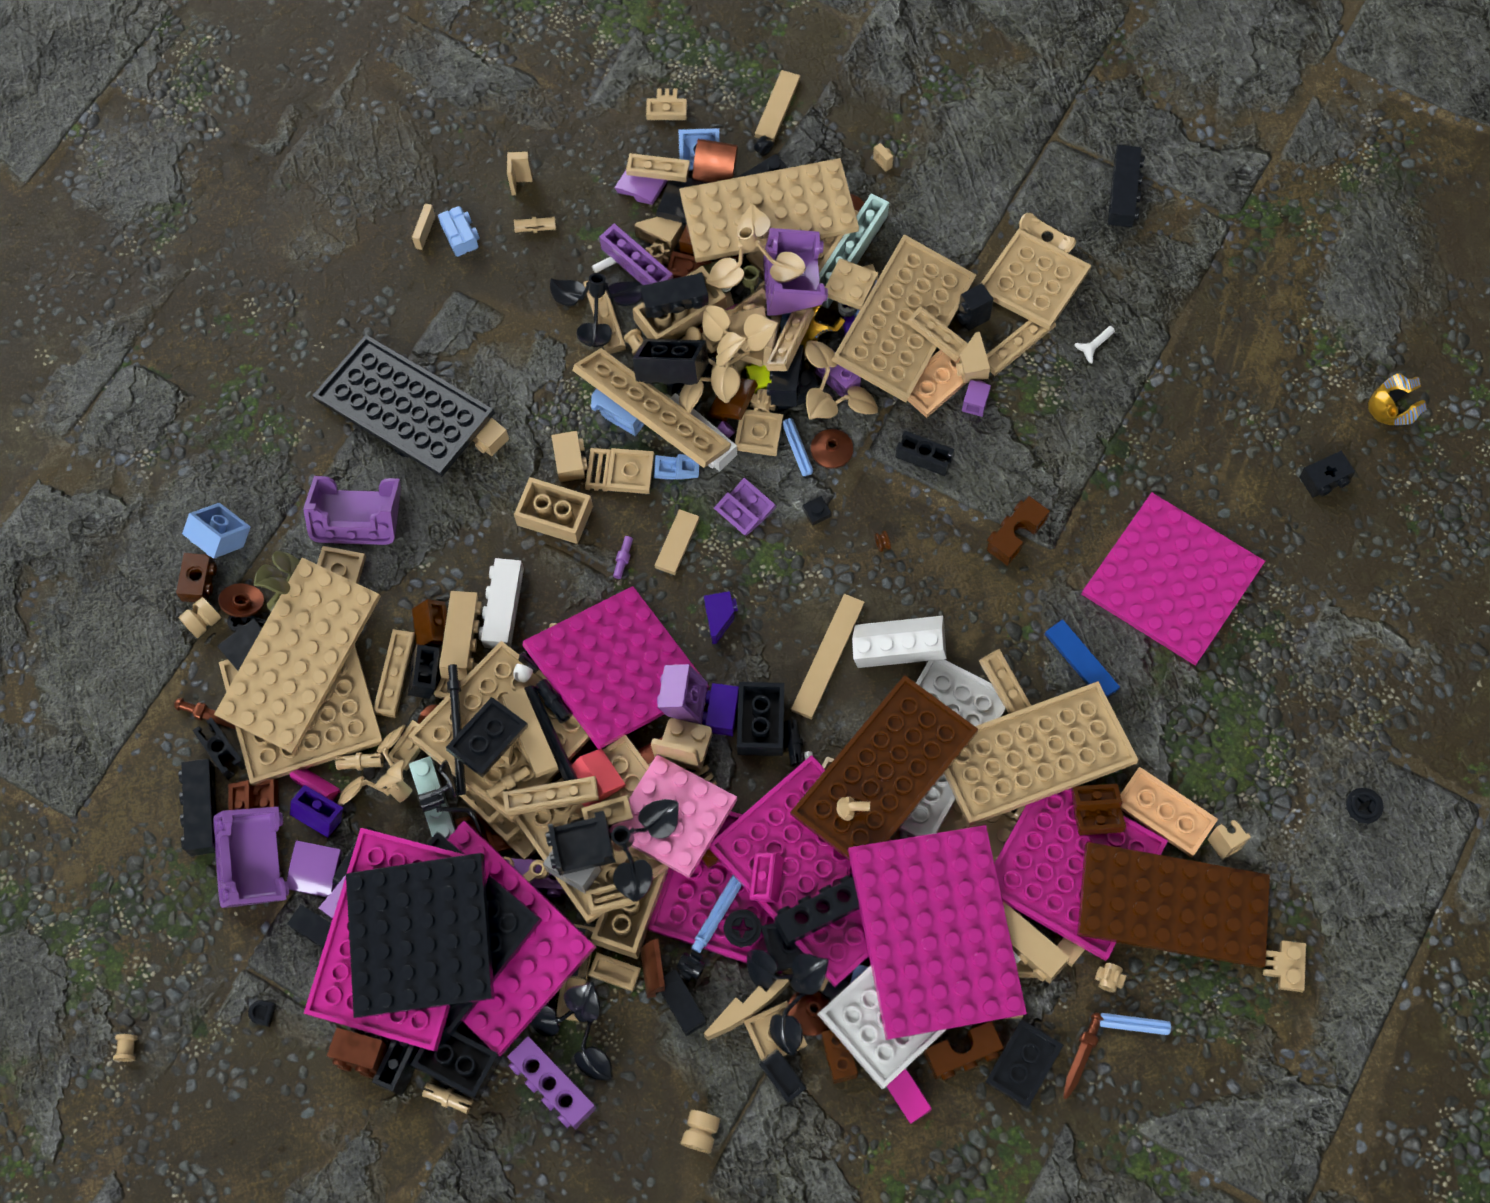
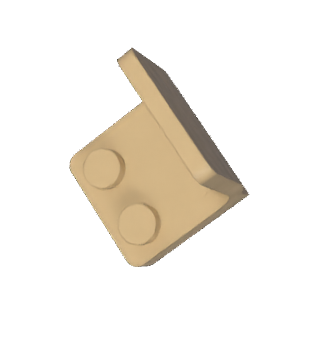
[651,718,712,772]

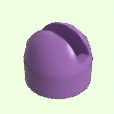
[717,421,735,438]

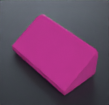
[289,769,340,801]
[750,853,783,903]
[886,1068,931,1124]

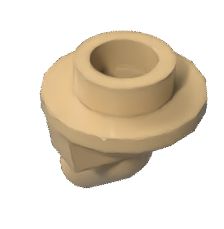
[837,797,870,821]

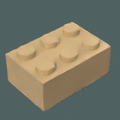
[514,477,593,544]

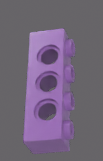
[599,224,674,285]
[507,1036,596,1130]

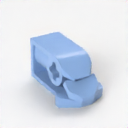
[591,388,644,437]

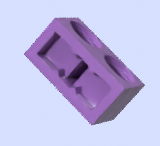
[816,350,861,397]

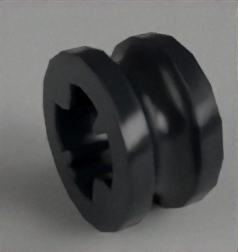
[754,135,774,156]

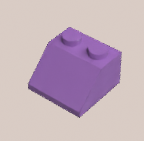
[657,664,708,724]

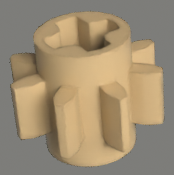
[646,242,670,266]
[750,389,775,412]
[1095,963,1126,992]

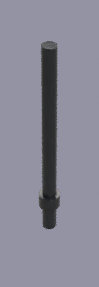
[447,664,466,795]

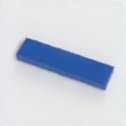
[1045,619,1120,698]

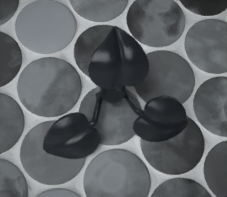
[550,273,643,347]
[418,760,484,838]
[571,799,679,902]
[747,949,829,1055]
[530,982,613,1080]

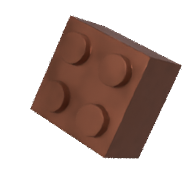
[327,1028,389,1078]

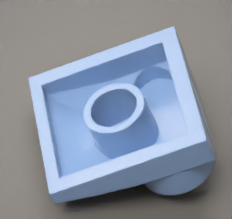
[679,128,720,171]

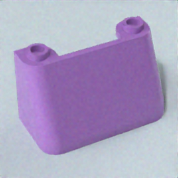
[763,228,828,316]
[303,476,401,545]
[213,807,289,908]

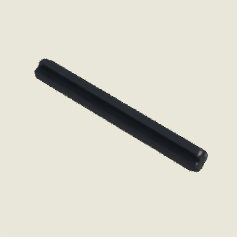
[524,685,577,781]

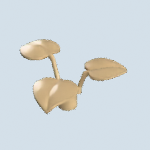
[706,204,806,289]
[702,305,778,403]
[679,327,747,413]
[805,341,879,419]
[337,724,412,806]

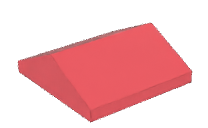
[571,749,626,807]

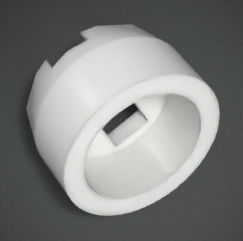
[513,664,533,683]

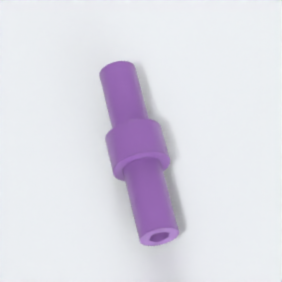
[613,536,633,579]

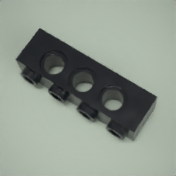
[774,874,860,946]

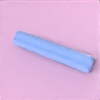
[782,418,813,476]
[1100,1013,1171,1035]

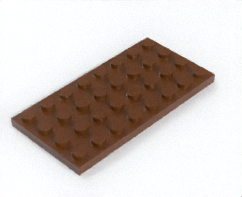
[790,675,978,860]
[1077,842,1270,968]

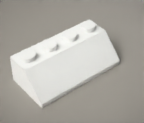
[852,616,947,668]

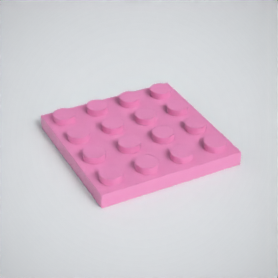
[609,755,737,878]

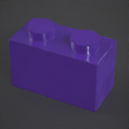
[702,683,739,736]
[290,785,343,838]

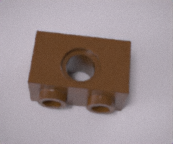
[176,553,217,602]
[821,1030,857,1084]

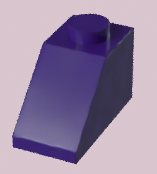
[704,591,738,644]

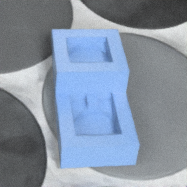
[653,454,699,479]

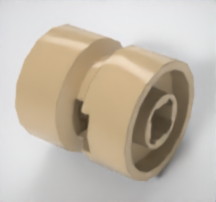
[178,597,221,639]
[681,1110,721,1153]

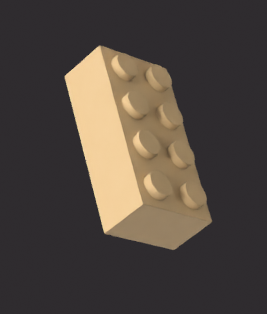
[633,266,726,340]
[591,869,669,959]

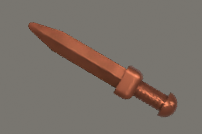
[174,698,236,730]
[1063,1013,1104,1099]

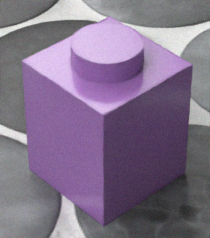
[962,380,991,417]

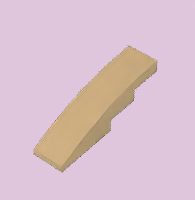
[459,786,536,859]
[704,979,789,1041]

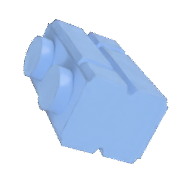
[438,206,480,257]

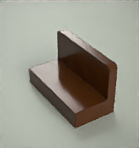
[412,599,447,646]

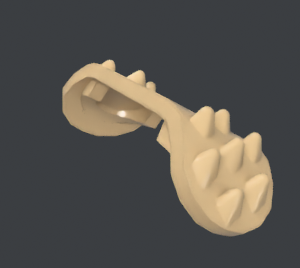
[1019,213,1076,253]

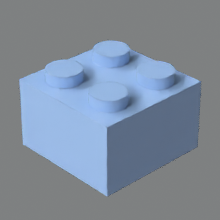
[182,503,251,559]

